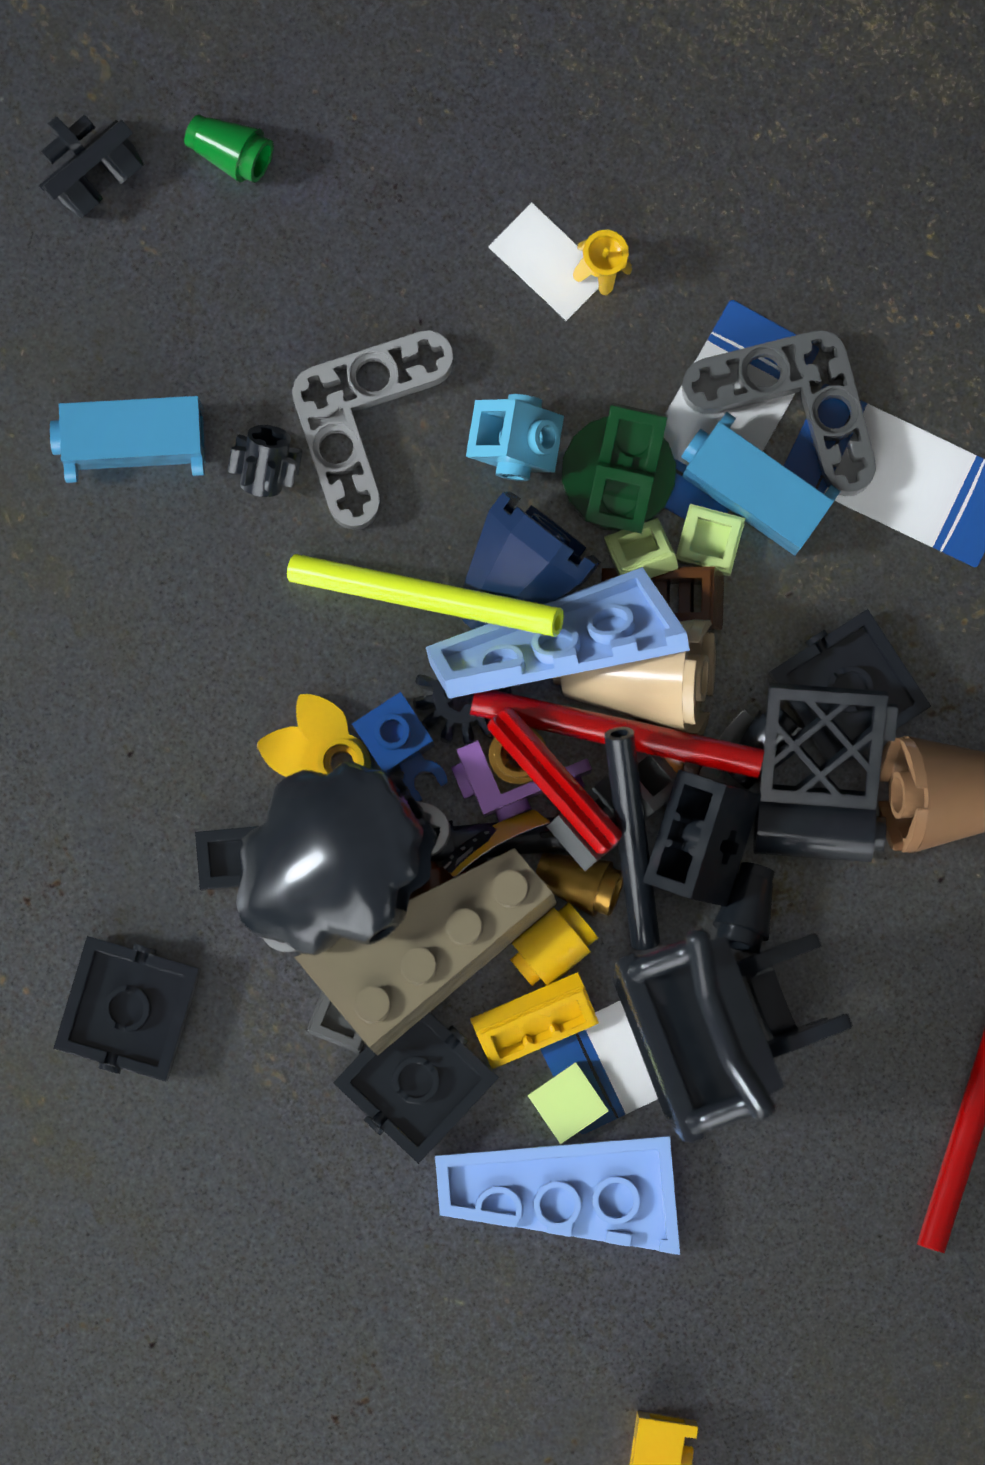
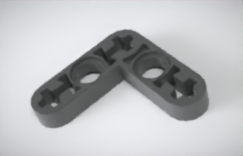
[682,330,876,496]

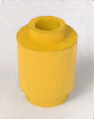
[509,902,598,986]

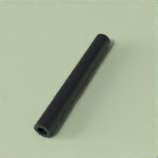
[604,727,660,950]

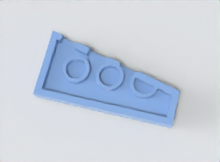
[426,567,690,698]
[435,1136,680,1255]

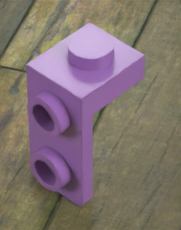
[451,741,592,822]

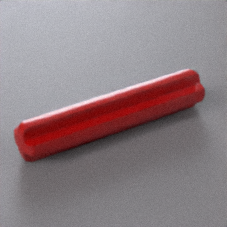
[487,707,622,854]

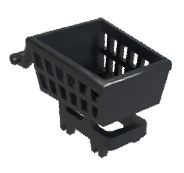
[613,928,853,1143]

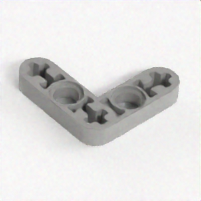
[292,330,454,530]

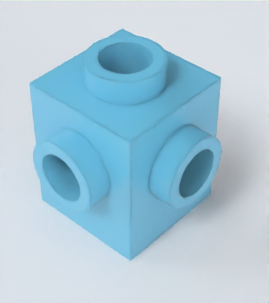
[466,394,564,481]

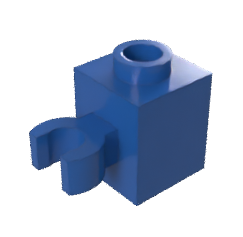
[352,692,448,802]

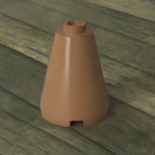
[878,736,985,853]

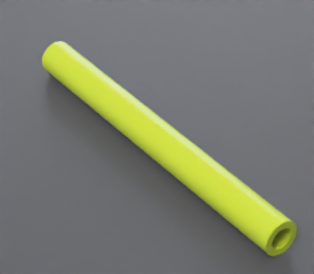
[287,554,564,637]

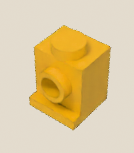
[629,1411,698,1465]

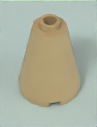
[553,619,716,735]

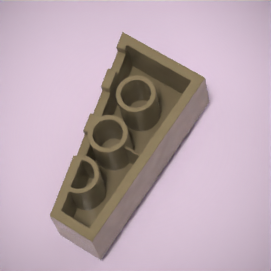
[294,848,557,1055]

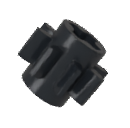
[228,425,302,497]

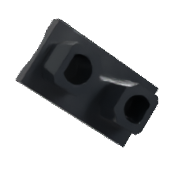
[38,114,144,218]

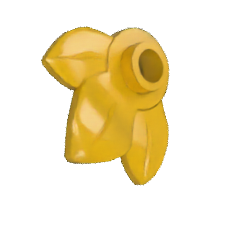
[257,694,371,777]

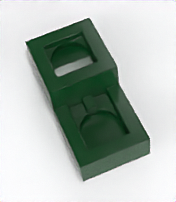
[585,403,668,534]

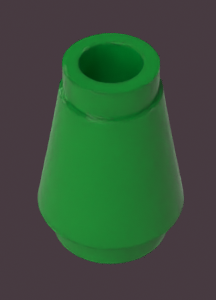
[184,114,274,183]

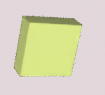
[676,504,746,576]
[604,518,678,579]
[528,1062,609,1144]

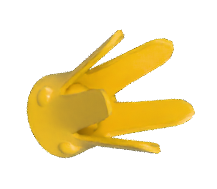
[573,230,632,296]

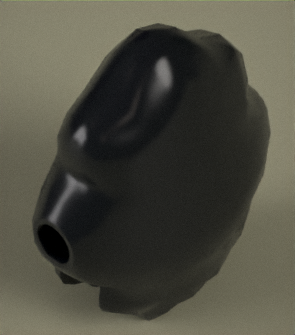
[236,761,438,955]

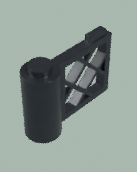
[753,682,899,862]

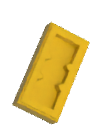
[470,972,599,1069]

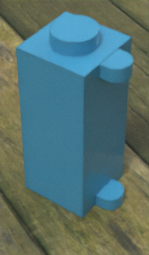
[50,396,206,483]
[681,412,841,556]

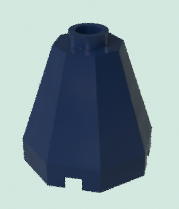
[462,492,601,630]

